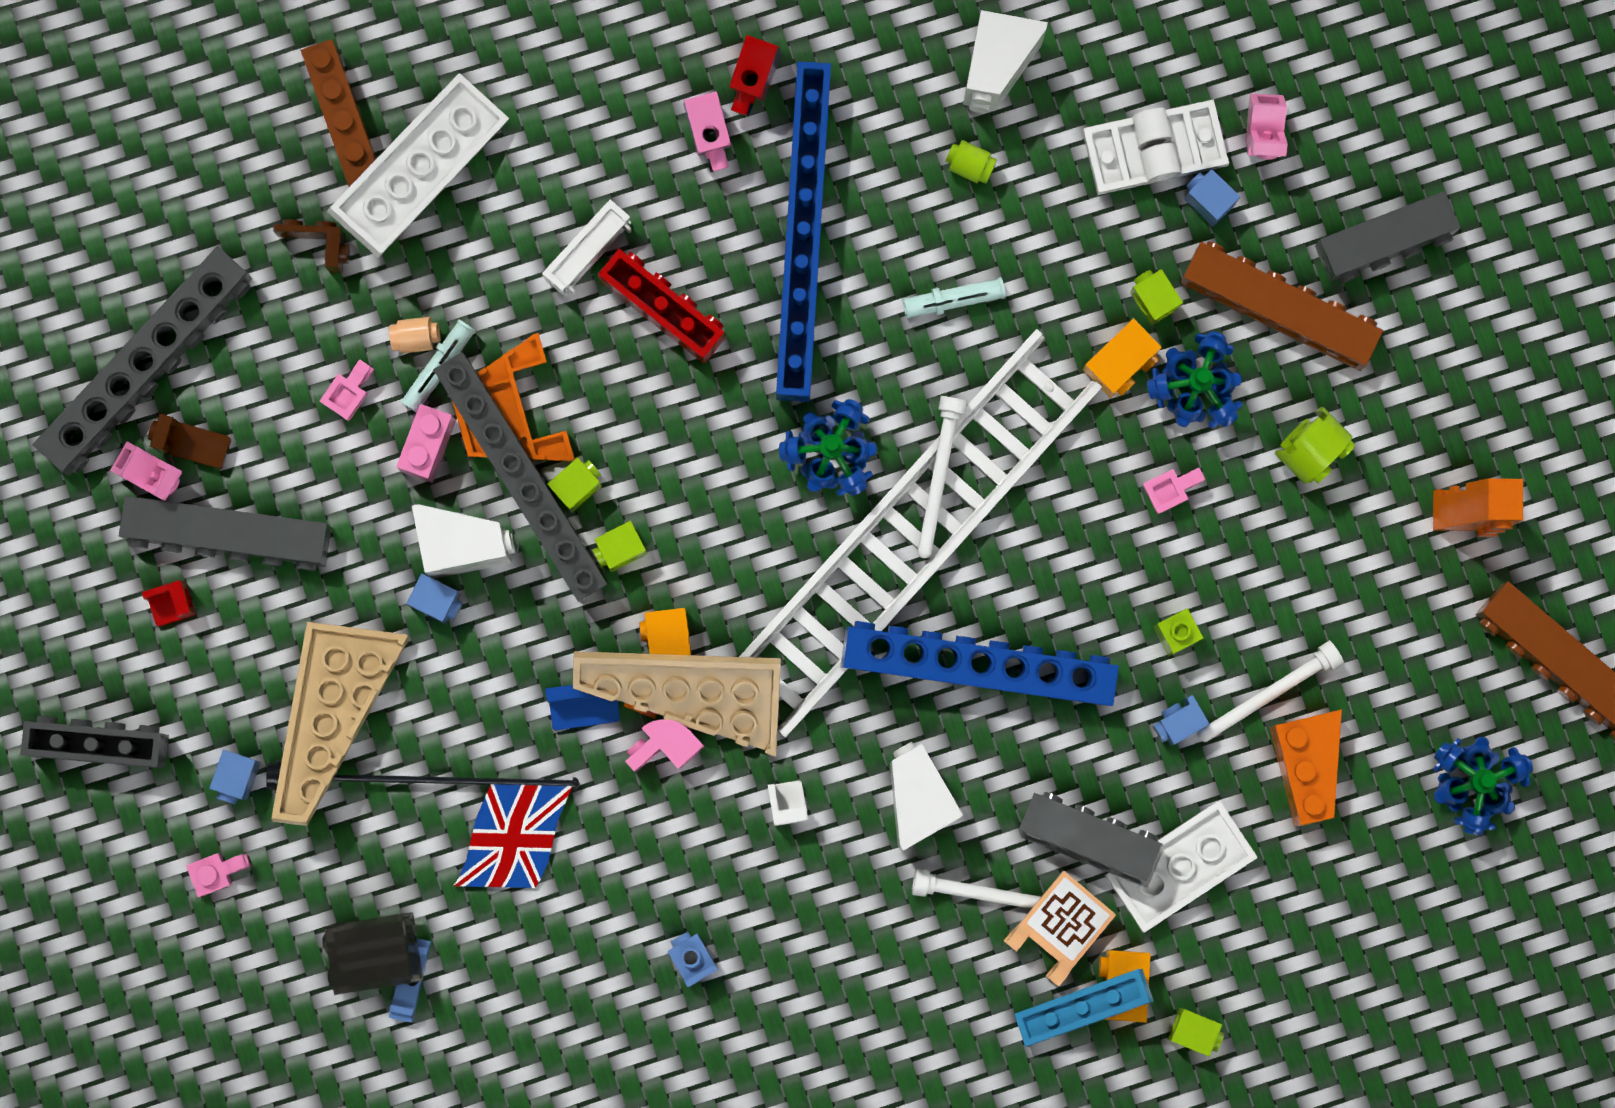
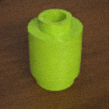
[945,140,997,184]

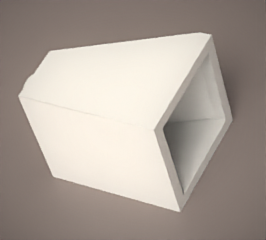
[963,10,1048,113]
[412,504,516,579]
[890,742,963,851]

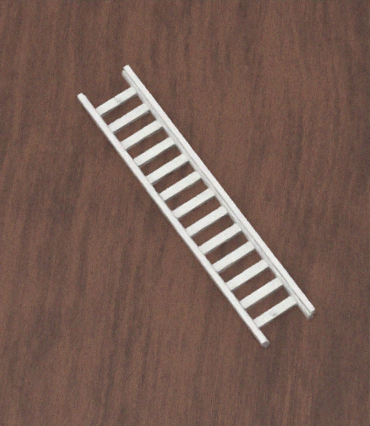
[739,329,1102,738]

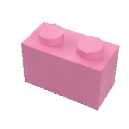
[396,404,456,483]

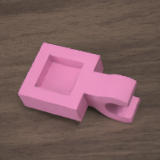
[320,360,374,421]
[1142,468,1205,515]
[186,853,251,898]

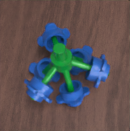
[1147,331,1243,428]
[779,399,877,496]
[1433,737,1533,835]

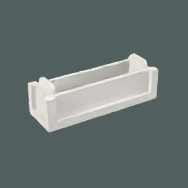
[542,199,632,297]

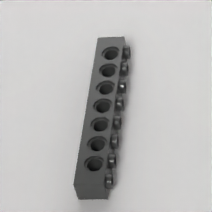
[32,246,253,476]
[433,352,608,602]

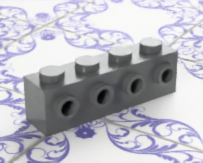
[1315,191,1460,284]
[20,716,169,769]
[1018,792,1163,888]

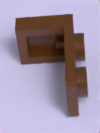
[273,219,350,273]
[148,414,231,469]

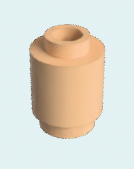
[389,317,441,354]

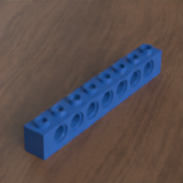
[840,621,1119,706]

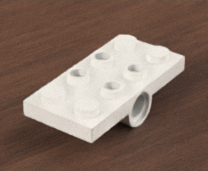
[1082,99,1229,195]

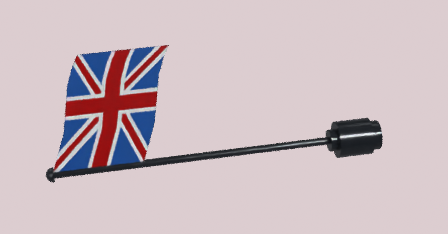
[266,759,580,888]

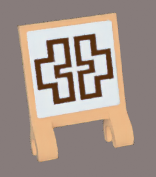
[1004,870,1116,987]

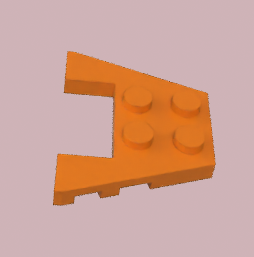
[452,333,575,461]

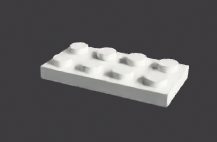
[1105,800,1258,933]

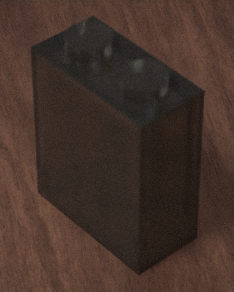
[322,912,423,995]

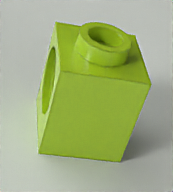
[1130,269,1183,326]
[547,457,602,513]
[592,520,647,572]
[1153,608,1203,657]
[1167,1008,1224,1057]

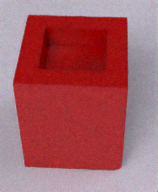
[142,580,196,627]

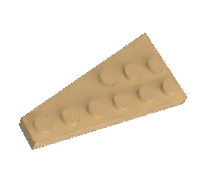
[272,622,409,826]
[573,651,781,757]

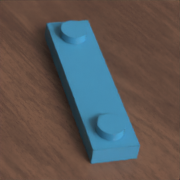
[1014,969,1154,1047]

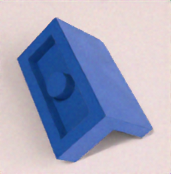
[545,685,620,730]

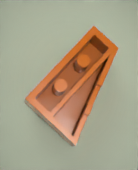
[1433,478,1523,537]
[1269,709,1342,827]

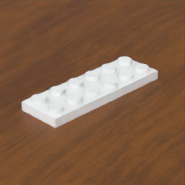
[327,73,509,258]

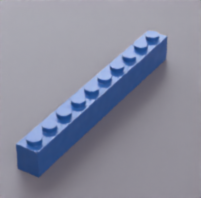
[776,61,831,402]

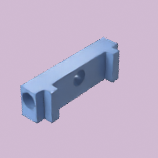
[389,936,431,1023]

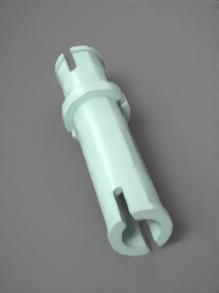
[902,277,1006,319]
[400,319,476,413]

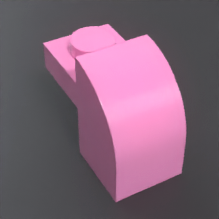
[1246,94,1288,160]
[110,442,182,501]
[625,719,704,772]

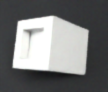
[768,780,808,826]

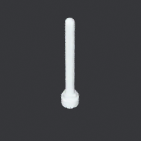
[918,396,967,558]
[1198,640,1344,742]
[912,868,1041,909]

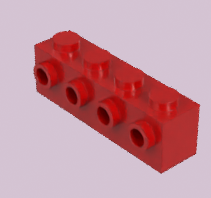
[598,249,726,365]

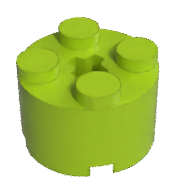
[1275,407,1355,484]

